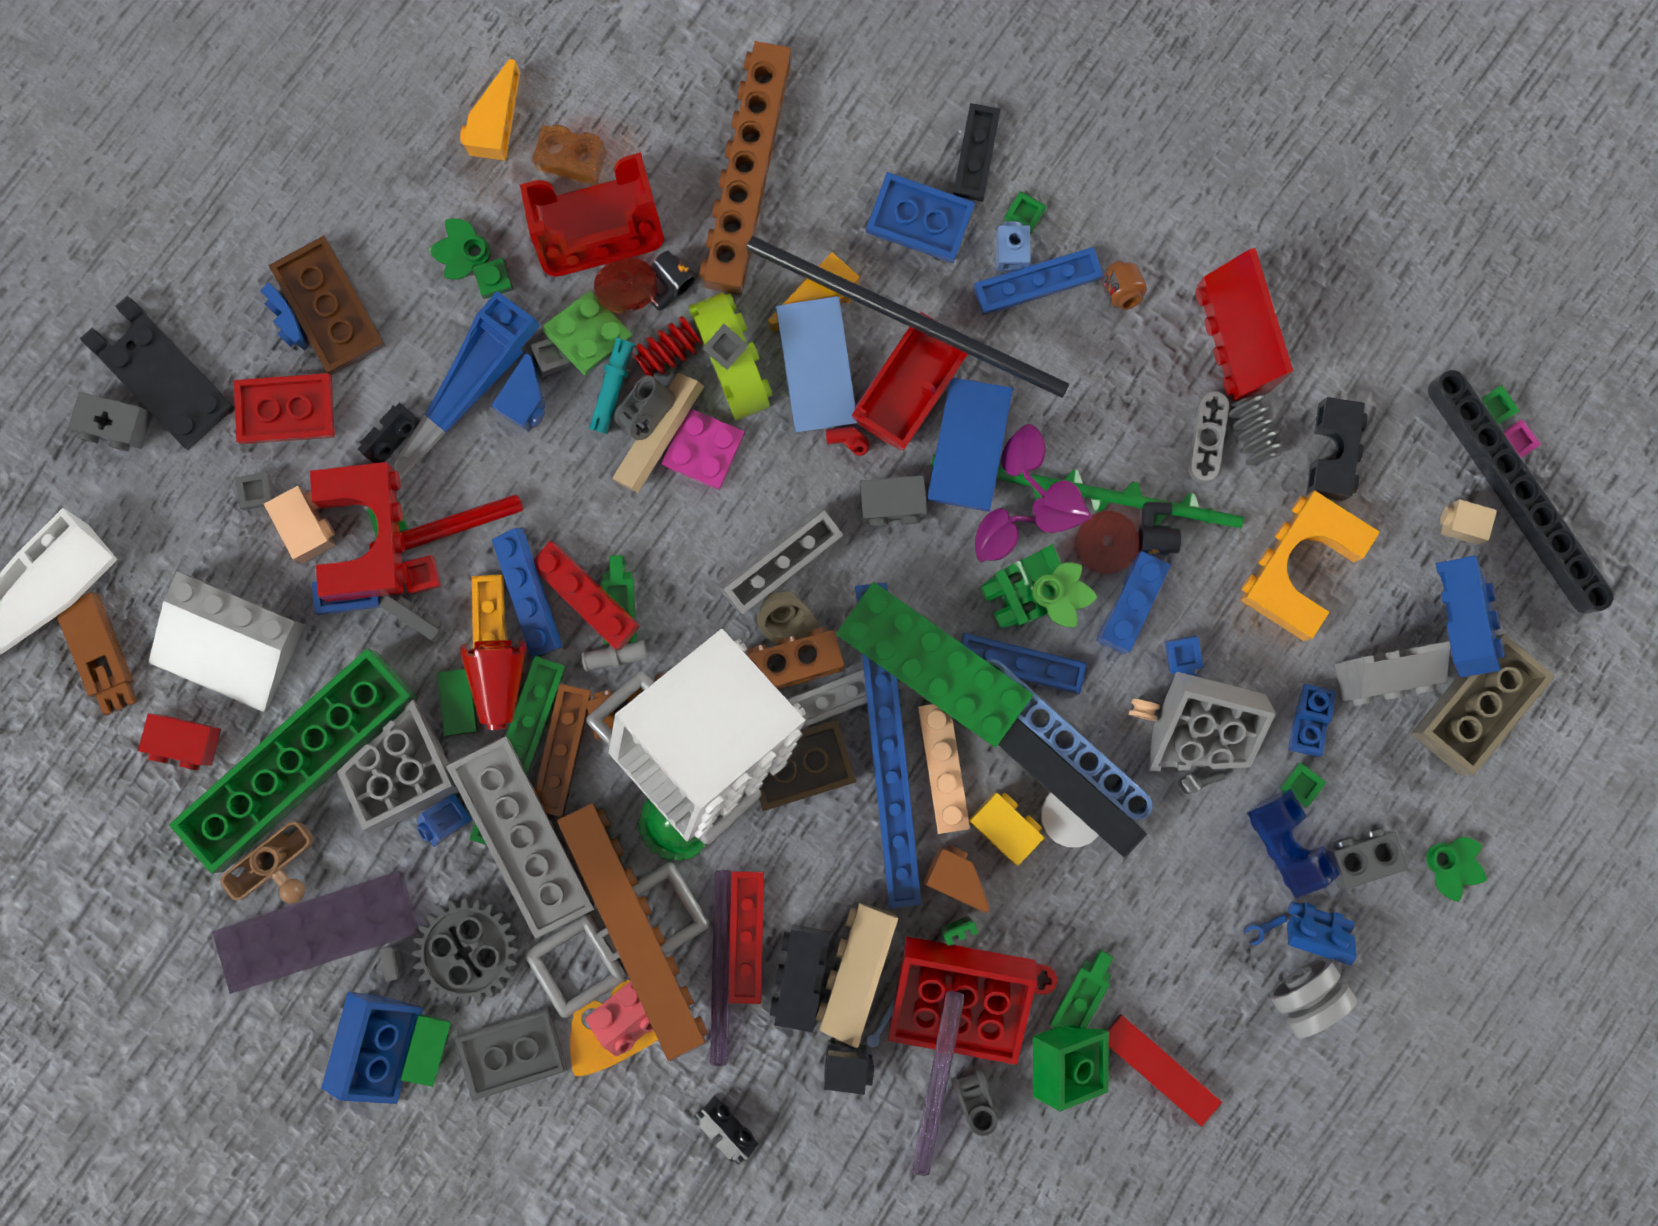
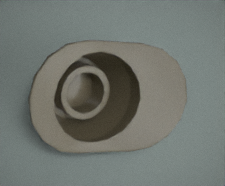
[757,591,821,653]

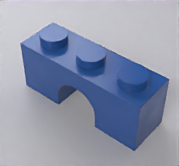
[1095,551,1171,654]

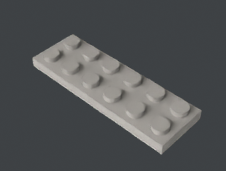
[446,735,594,939]

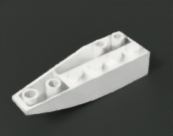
[0,508,118,655]

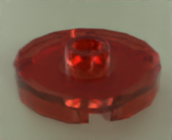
[594,258,657,313]
[1075,511,1139,574]

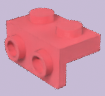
[585,981,653,1056]

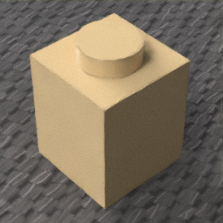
[1440,499,1497,545]

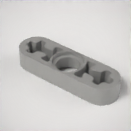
[1188,391,1229,484]

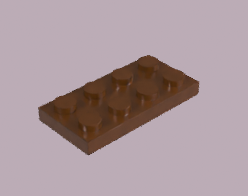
[268,235,386,375]

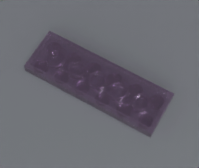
[212,871,420,994]

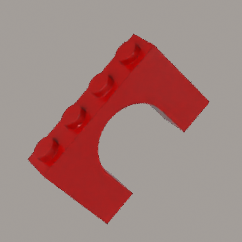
[310,462,407,602]

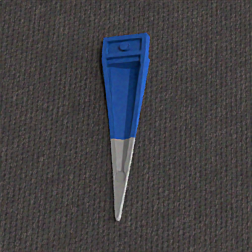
[364,291,541,510]

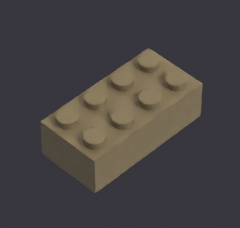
[1410,634,1555,775]

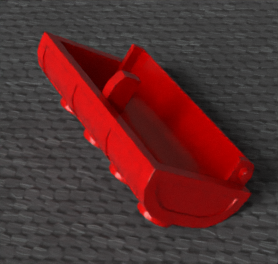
[851,312,968,451]

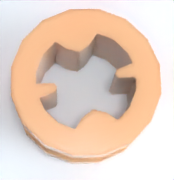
[1128,699,1160,721]

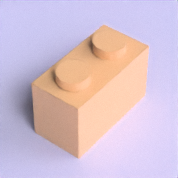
[264,486,336,563]

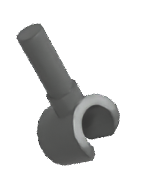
[1178,772,1225,794]

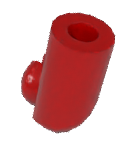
[825,426,870,456]

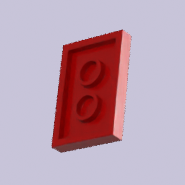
[234,373,335,445]

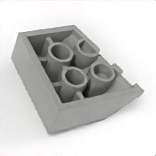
[1334,641,1451,706]
[1148,672,1276,772]
[337,700,459,834]

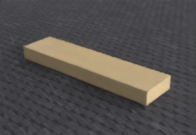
[612,373,704,493]

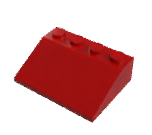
[1196,248,1294,403]
[888,936,1037,1065]

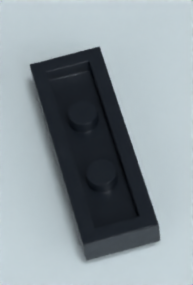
[953,103,1001,202]

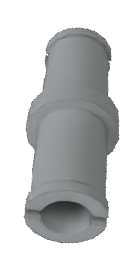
[581,640,649,672]

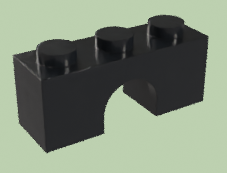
[1306,397,1368,501]
[824,1040,874,1095]

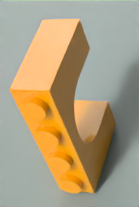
[1240,490,1380,641]

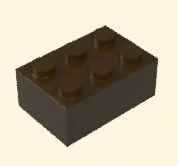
[759,720,857,811]

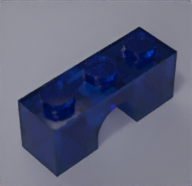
[1247,789,1340,899]

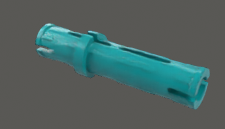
[588,338,635,435]

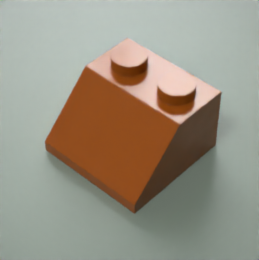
[922,844,990,913]

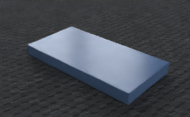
[775,296,857,432]

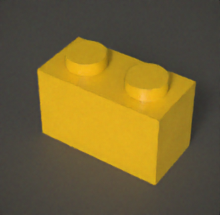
[969,792,1044,866]

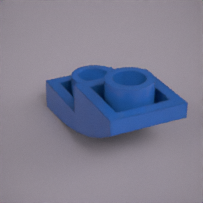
[260,282,309,351]
[1288,683,1336,757]

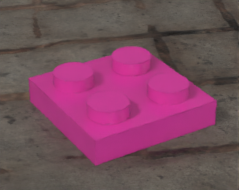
[661,409,745,491]

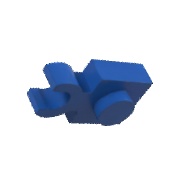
[1164,635,1204,677]

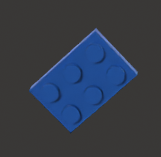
[866,172,975,264]

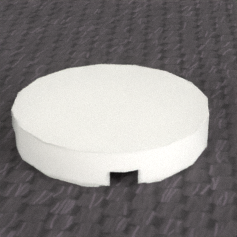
[1041,792,1099,847]

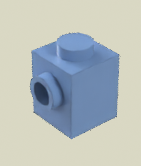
[995,221,1030,272]

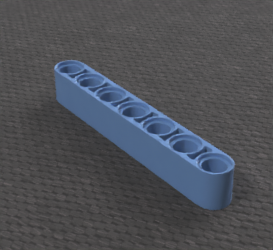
[985,659,1153,820]

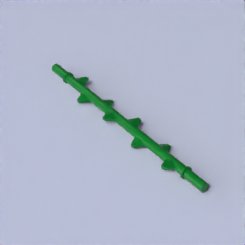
[931,454,1244,529]

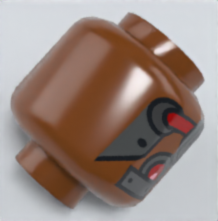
[1101,261,1147,310]

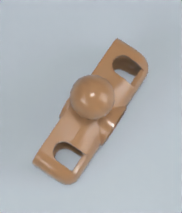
[221,822,314,904]

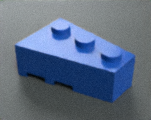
[1435,555,1505,678]

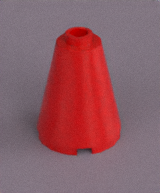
[460,640,526,730]

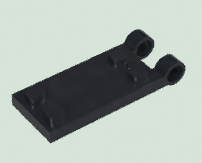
[80,295,235,450]

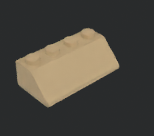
[815,902,898,1048]

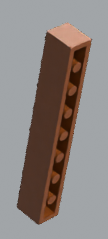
[557,803,709,1061]

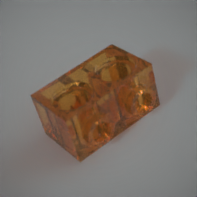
[532,124,607,186]

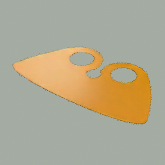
[570,980,658,1076]

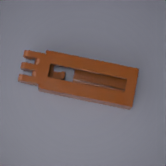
[57,592,137,716]

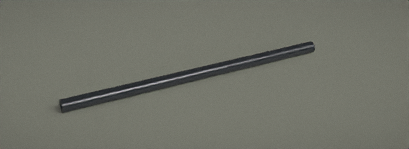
[746,236,1069,398]

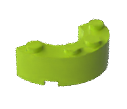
[688,292,773,421]

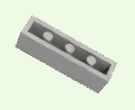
[717,507,843,615]

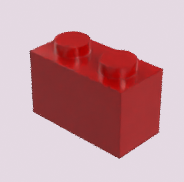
[138,713,221,770]

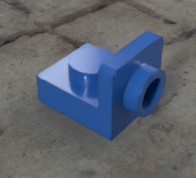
[417,794,472,847]

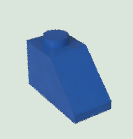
[491,353,545,432]

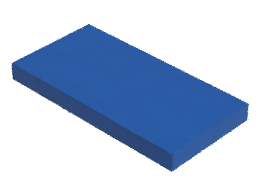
[927,378,1013,512]

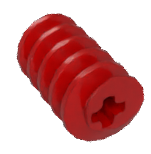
[632,316,702,378]

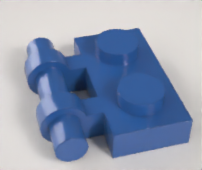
[1287,901,1357,966]

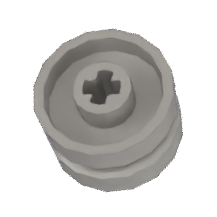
[1270,958,1358,1038]

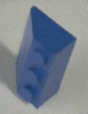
[321,992,423,1104]

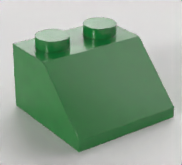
[1033,1027,1109,1112]

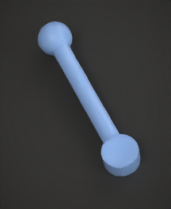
[867,989,896,1048]

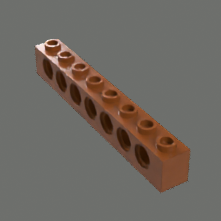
[700,41,792,296]
[586,627,846,742]

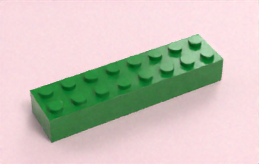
[169,648,418,874]

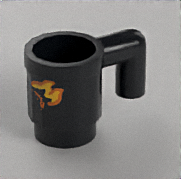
[641,250,697,311]
[1137,502,1181,555]

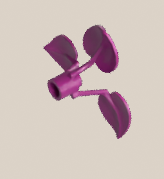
[975,424,1092,563]

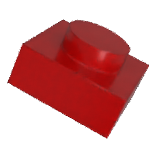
[402,555,442,595]

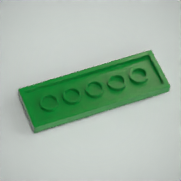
[836,581,1033,748]

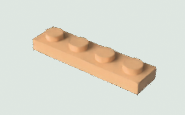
[918,704,970,834]

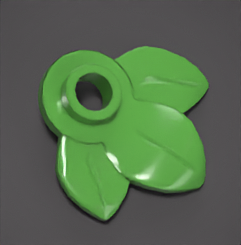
[1032,563,1097,628]

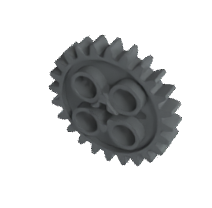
[412,898,520,1006]

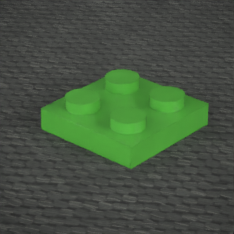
[542,290,633,376]

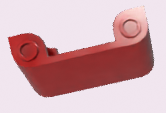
[519,152,664,277]

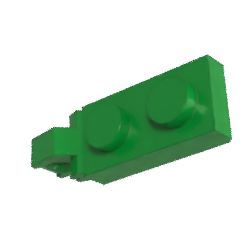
[601,555,637,644]
[1049,949,1113,1028]

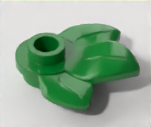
[428,218,491,280]
[1426,837,1487,902]

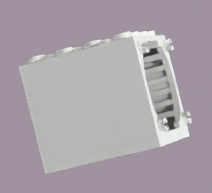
[608,629,806,842]

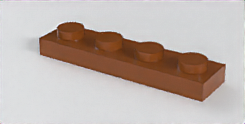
[535,684,592,817]

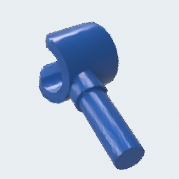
[1244,914,1287,945]

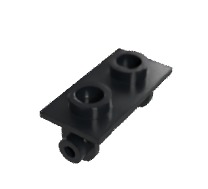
[357,402,421,463]
[694,1095,759,1165]

